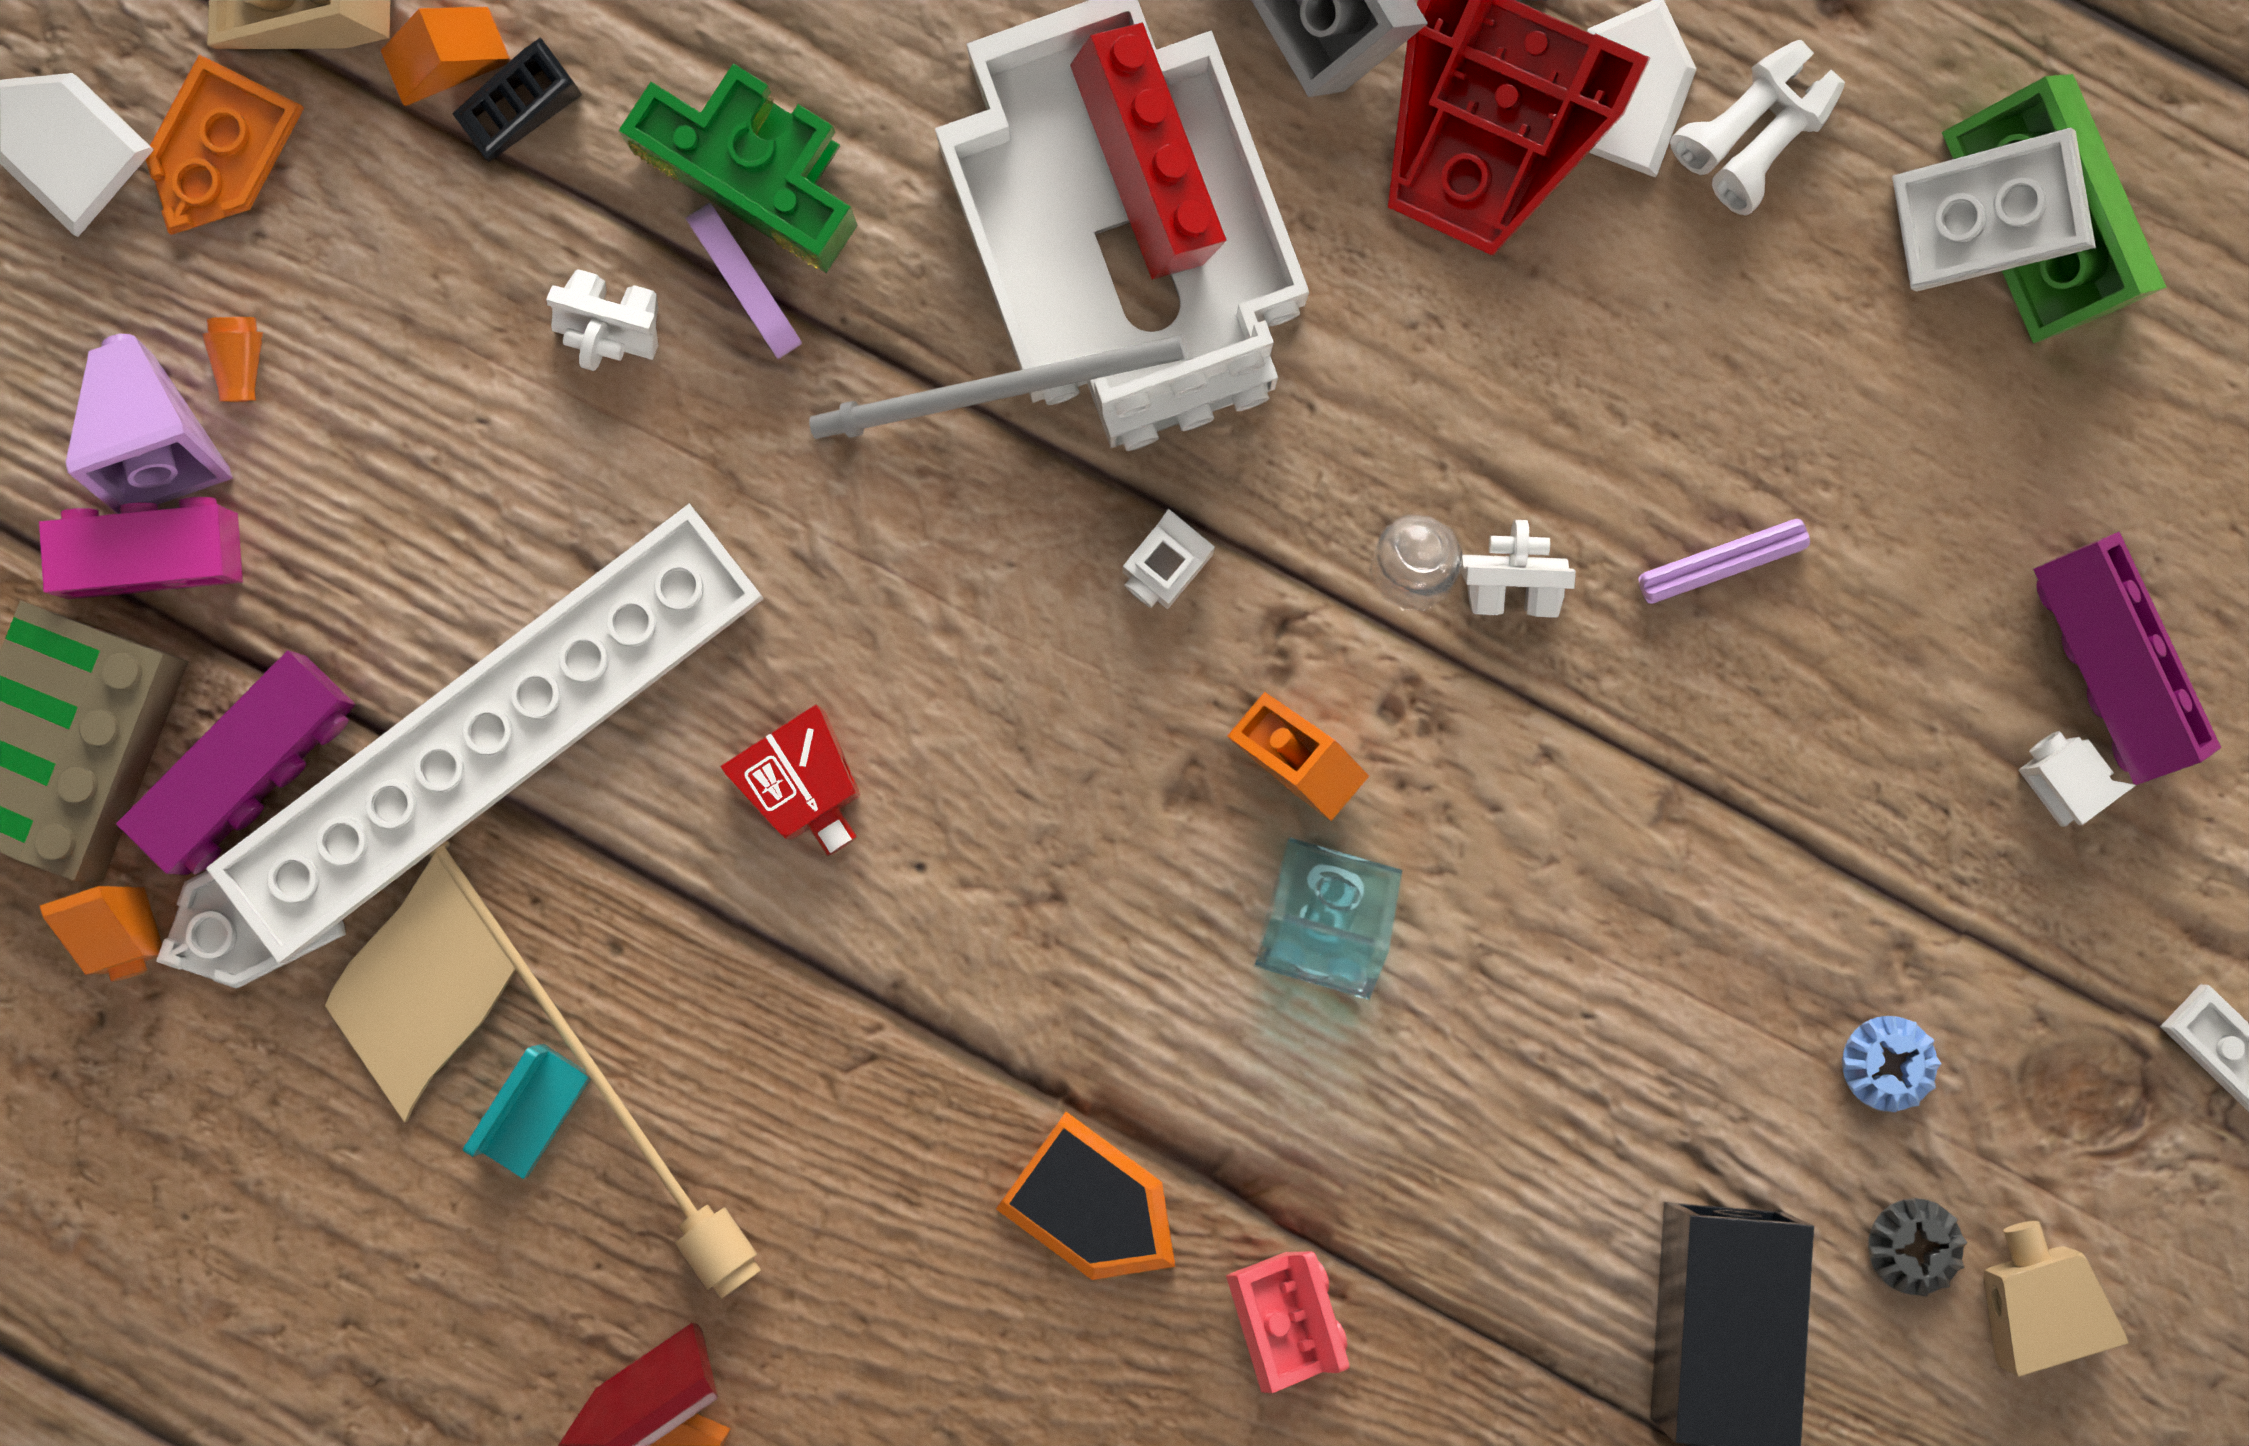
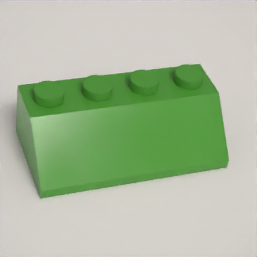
[1942,74,2167,344]

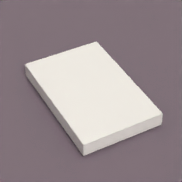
[1892,128,2096,292]

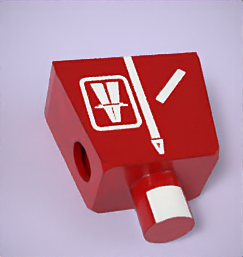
[720,704,860,856]

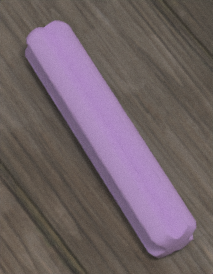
[1638,519,1810,604]

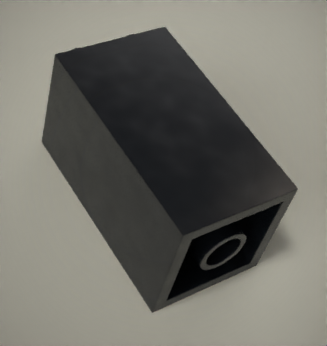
[1650,1202,1814,1446]

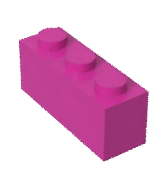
[39,497,243,599]

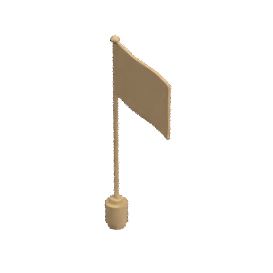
[325,841,761,1299]

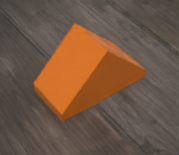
[380,7,511,106]

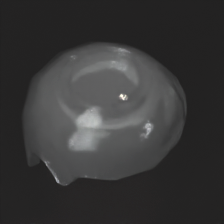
[1370,514,1462,610]

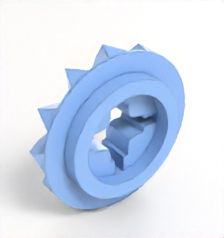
[1842,1016,1941,1112]

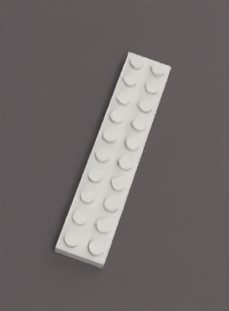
[206,503,764,963]

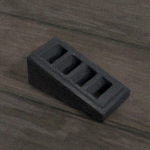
[452,37,582,162]

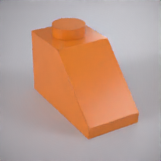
[1227,692,1369,821]
[40,886,162,982]

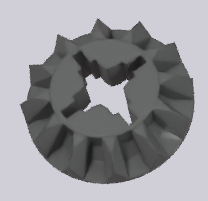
[1868,1198,1968,1297]

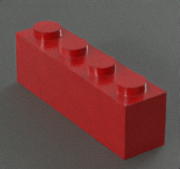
[1070,22,1227,280]

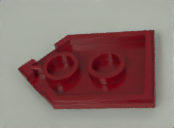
[558,1322,718,1446]

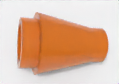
[202,317,263,402]

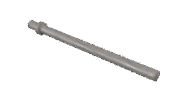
[809,335,1187,439]

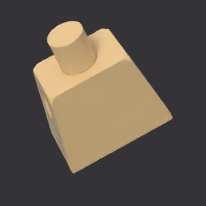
[1983,1221,2128,1377]

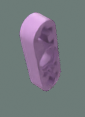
[685,202,802,359]

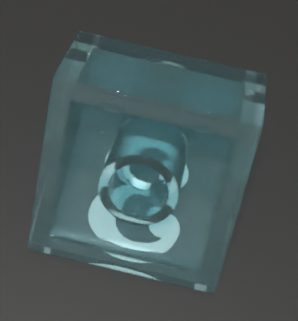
[1254,837,1402,1000]

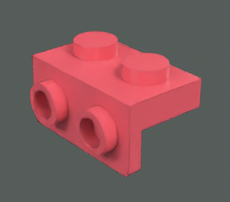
[1226,1251,1350,1393]

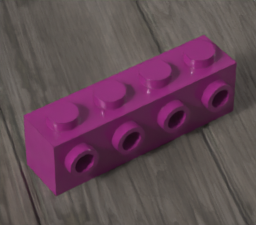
[2033,531,2221,785]
[116,650,356,875]

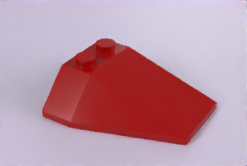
[1388,0,1651,256]

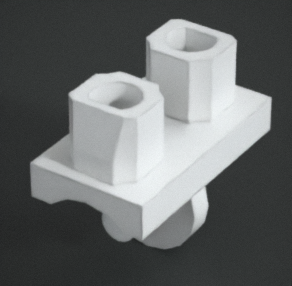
[546,269,658,371]
[1460,520,1576,617]

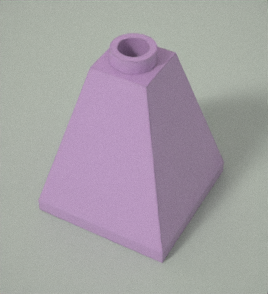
[66,334,233,514]

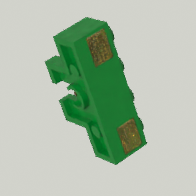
[618,63,858,273]

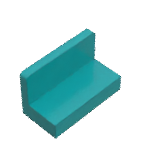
[462,1044,591,1179]

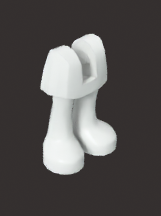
[1670,40,1845,215]

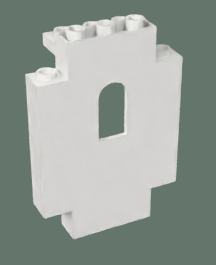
[935,0,1309,451]

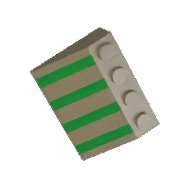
[0,600,189,882]

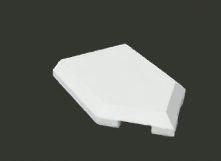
[1587,0,1696,177]
[0,73,154,237]
[156,870,346,988]

